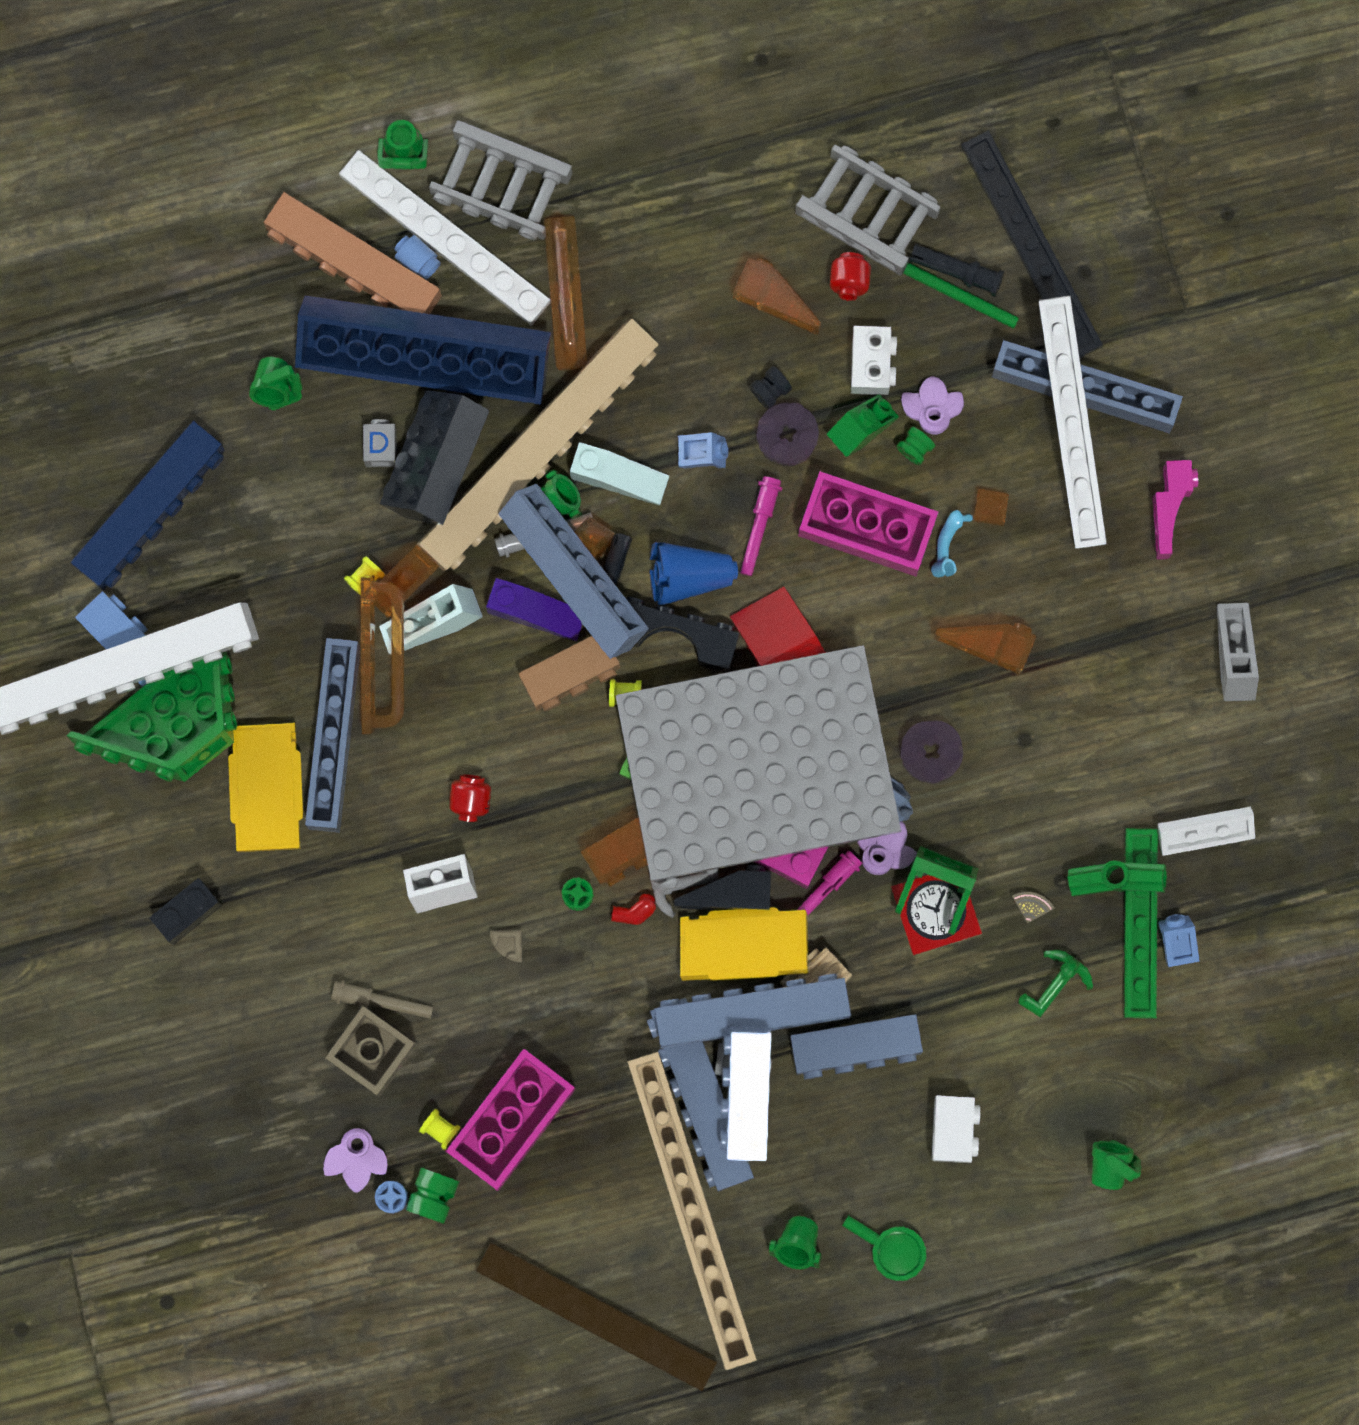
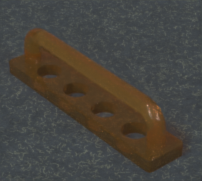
[544,216,587,371]
[361,575,404,734]

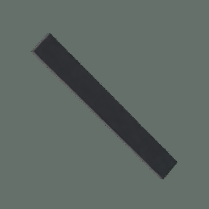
[961,131,1103,358]

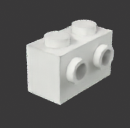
[851,326,897,395]
[403,854,478,913]
[932,1096,980,1163]

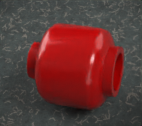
[830,252,871,301]
[449,774,492,822]

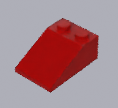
[730,587,826,666]

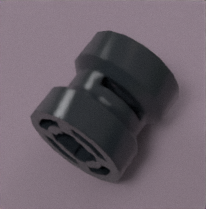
[749,366,792,409]

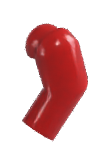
[611,894,656,925]

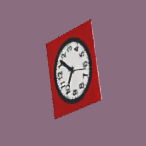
[891,875,982,955]

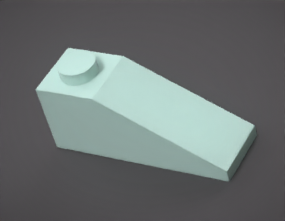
[570,442,669,506]
[379,584,483,655]

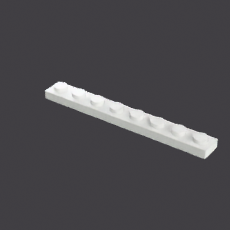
[339,150,551,326]
[1039,296,1107,549]

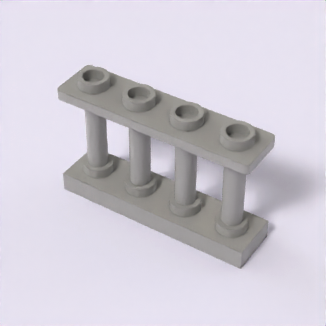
[429,120,573,240]
[795,145,940,276]

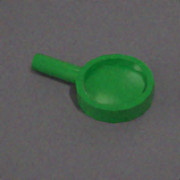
[842,1215,926,1281]

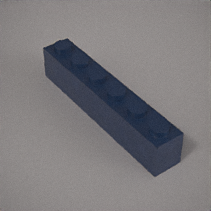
[71,421,225,591]

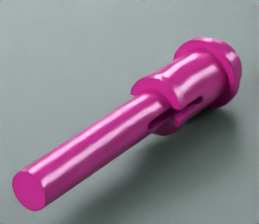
[740,476,783,576]
[797,851,862,917]

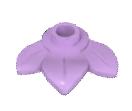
[901,376,964,435]
[857,822,917,875]
[324,1128,387,1193]

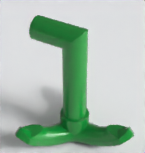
[1018,950,1093,1018]

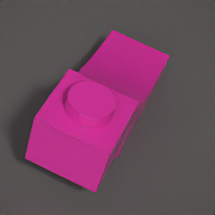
[1153,460,1198,560]

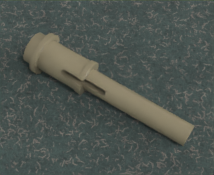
[331,979,433,1019]

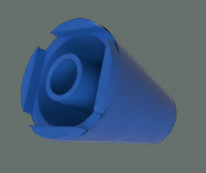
[650,542,738,605]

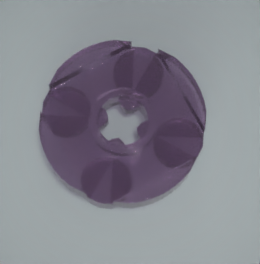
[757,403,819,466]
[900,720,963,784]

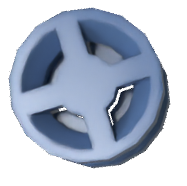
[375,1181,408,1214]

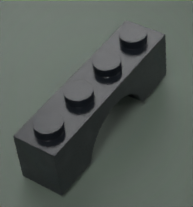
[626,597,739,673]

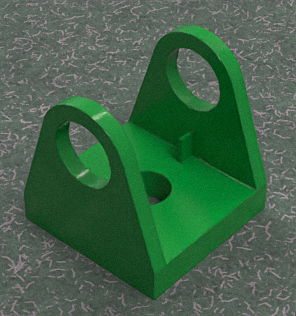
[895,846,979,935]

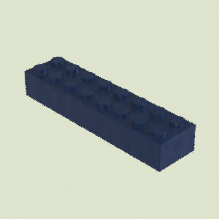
[295,295,551,404]

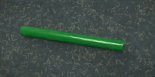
[903,263,1019,329]

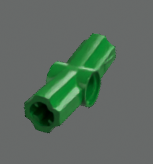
[1068,860,1167,897]

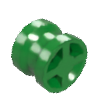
[896,427,936,466]
[562,877,594,911]

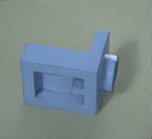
[678,432,729,468]
[1158,914,1199,967]

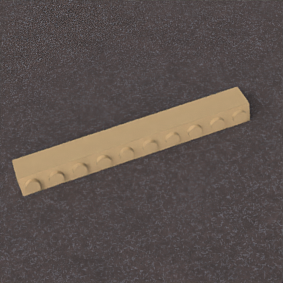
[416,319,659,571]
[628,1052,756,1370]

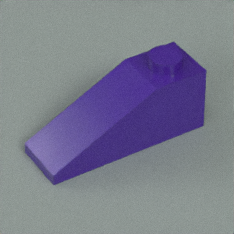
[486,578,583,642]

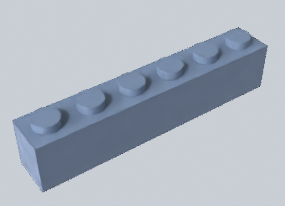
[991,340,1183,433]
[498,484,649,659]
[305,638,361,833]
[655,974,851,1048]
[646,998,754,1192]

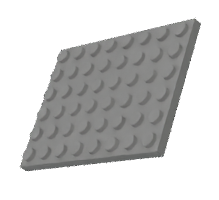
[616,645,901,882]

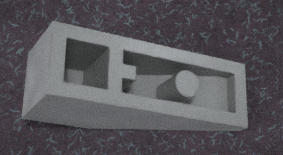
[1217,603,1259,701]

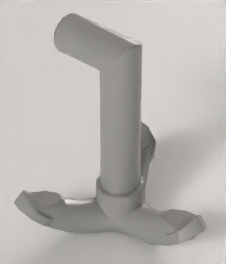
[649,869,719,918]

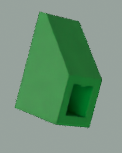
[826,394,899,458]

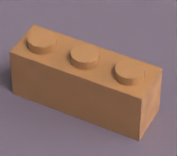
[518,636,620,712]

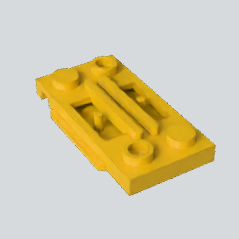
[228,723,303,852]
[680,907,808,981]

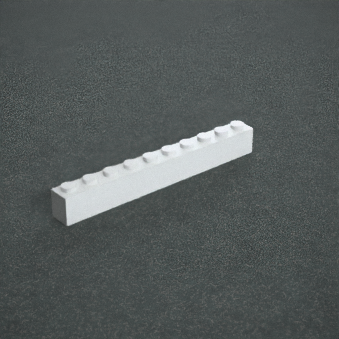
[0,602,259,735]

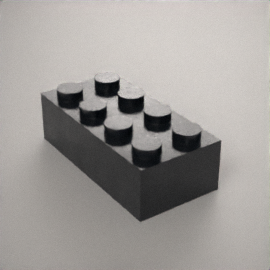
[380,390,490,525]

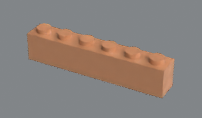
[264,192,442,314]

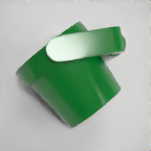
[377,120,429,170]
[249,357,303,411]
[541,470,583,519]
[1091,1140,1142,1190]
[769,1216,822,1270]

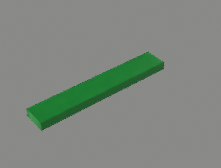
[1124,828,1158,1019]

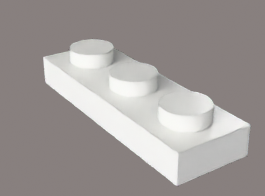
[1158,807,1255,856]

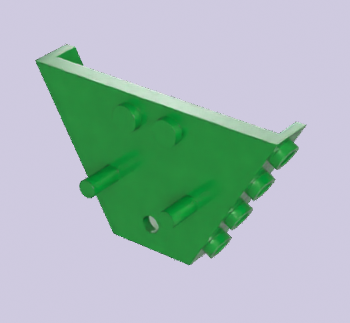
[66,651,237,782]

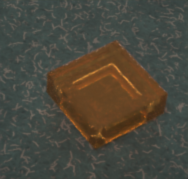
[973,489,1009,526]

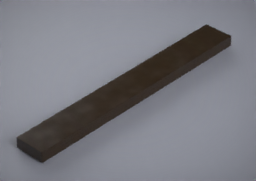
[476,1243,717,1391]

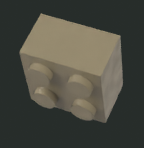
[326,1006,417,1097]

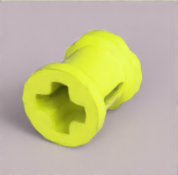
[344,556,385,598]
[609,679,642,707]
[419,1108,461,1150]

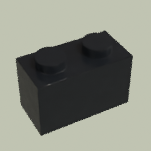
[149,878,223,946]

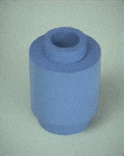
[394,235,441,280]

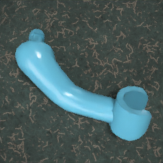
[931,510,973,578]

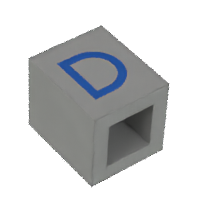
[363,419,397,467]

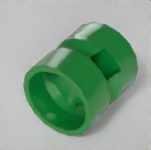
[406,1168,459,1224]

